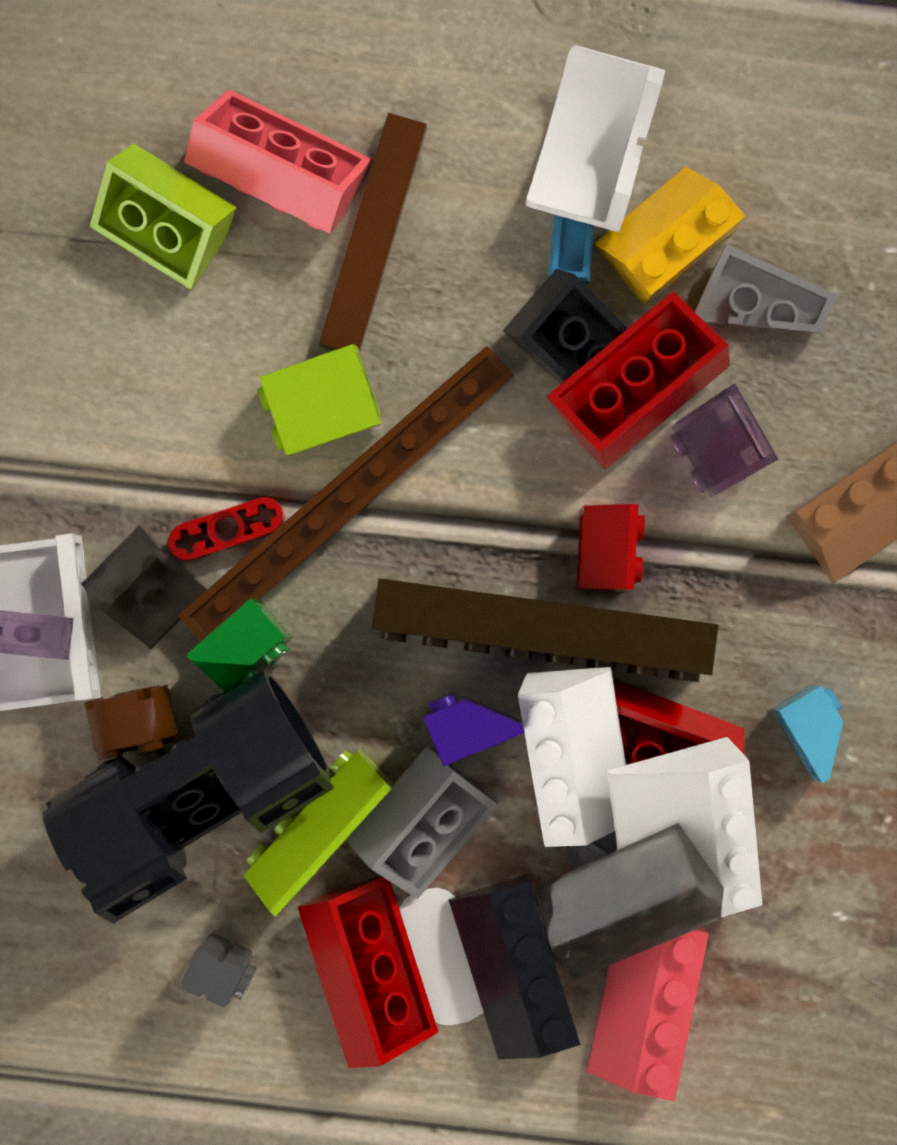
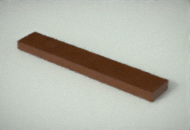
[319,113,427,352]

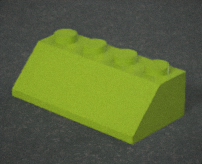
[243,748,395,917]

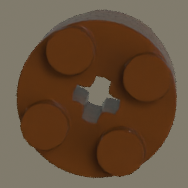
[84,684,178,760]

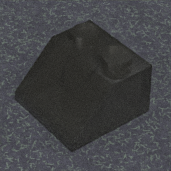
[81,525,207,649]

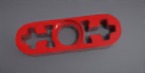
[168,497,285,561]

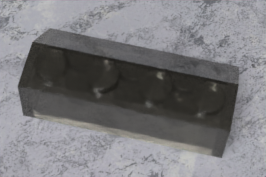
[535,823,724,980]

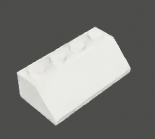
[518,667,626,847]

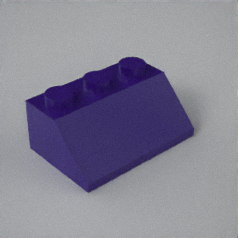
[423,692,525,766]

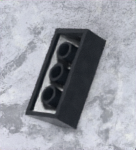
[448,874,581,1060]

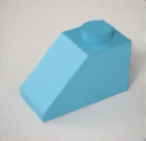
[770,684,844,783]

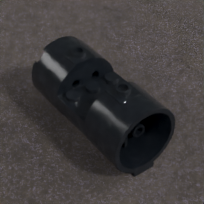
[42,669,334,924]

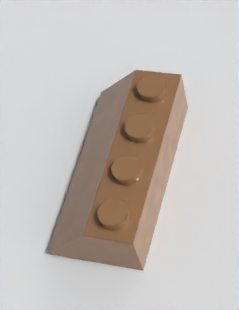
[786,440,897,583]

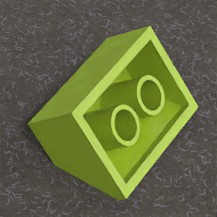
[89,143,237,290]

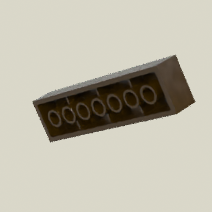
[372,578,719,682]

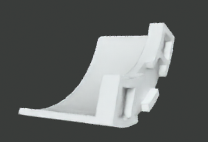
[525,45,665,233]

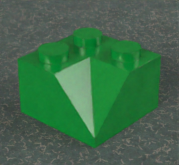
[186,598,293,691]

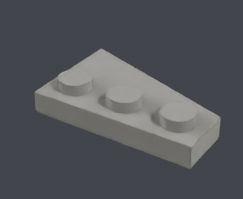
[694,244,838,333]

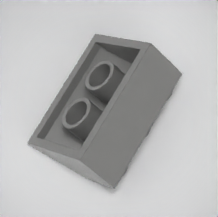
[346,746,498,899]

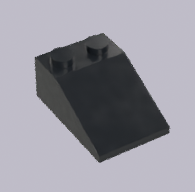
[503,269,628,384]

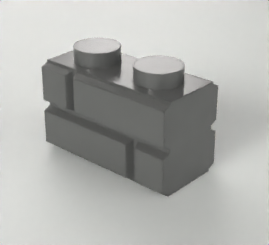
[181,933,257,1008]

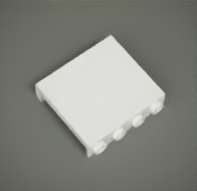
[0,534,101,711]

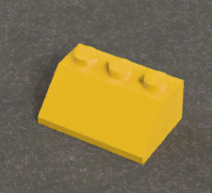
[593,166,745,306]

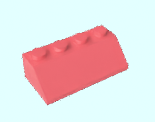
[184,89,372,234]
[587,907,709,1102]

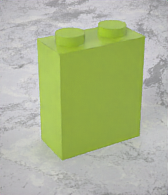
[257,344,384,456]

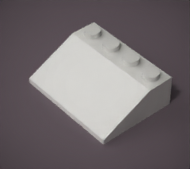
[607,737,762,917]

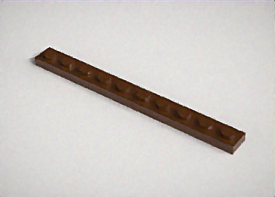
[178,345,514,642]

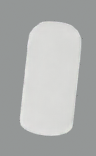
[399,887,484,1025]

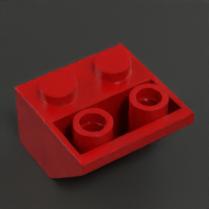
[576,504,645,593]

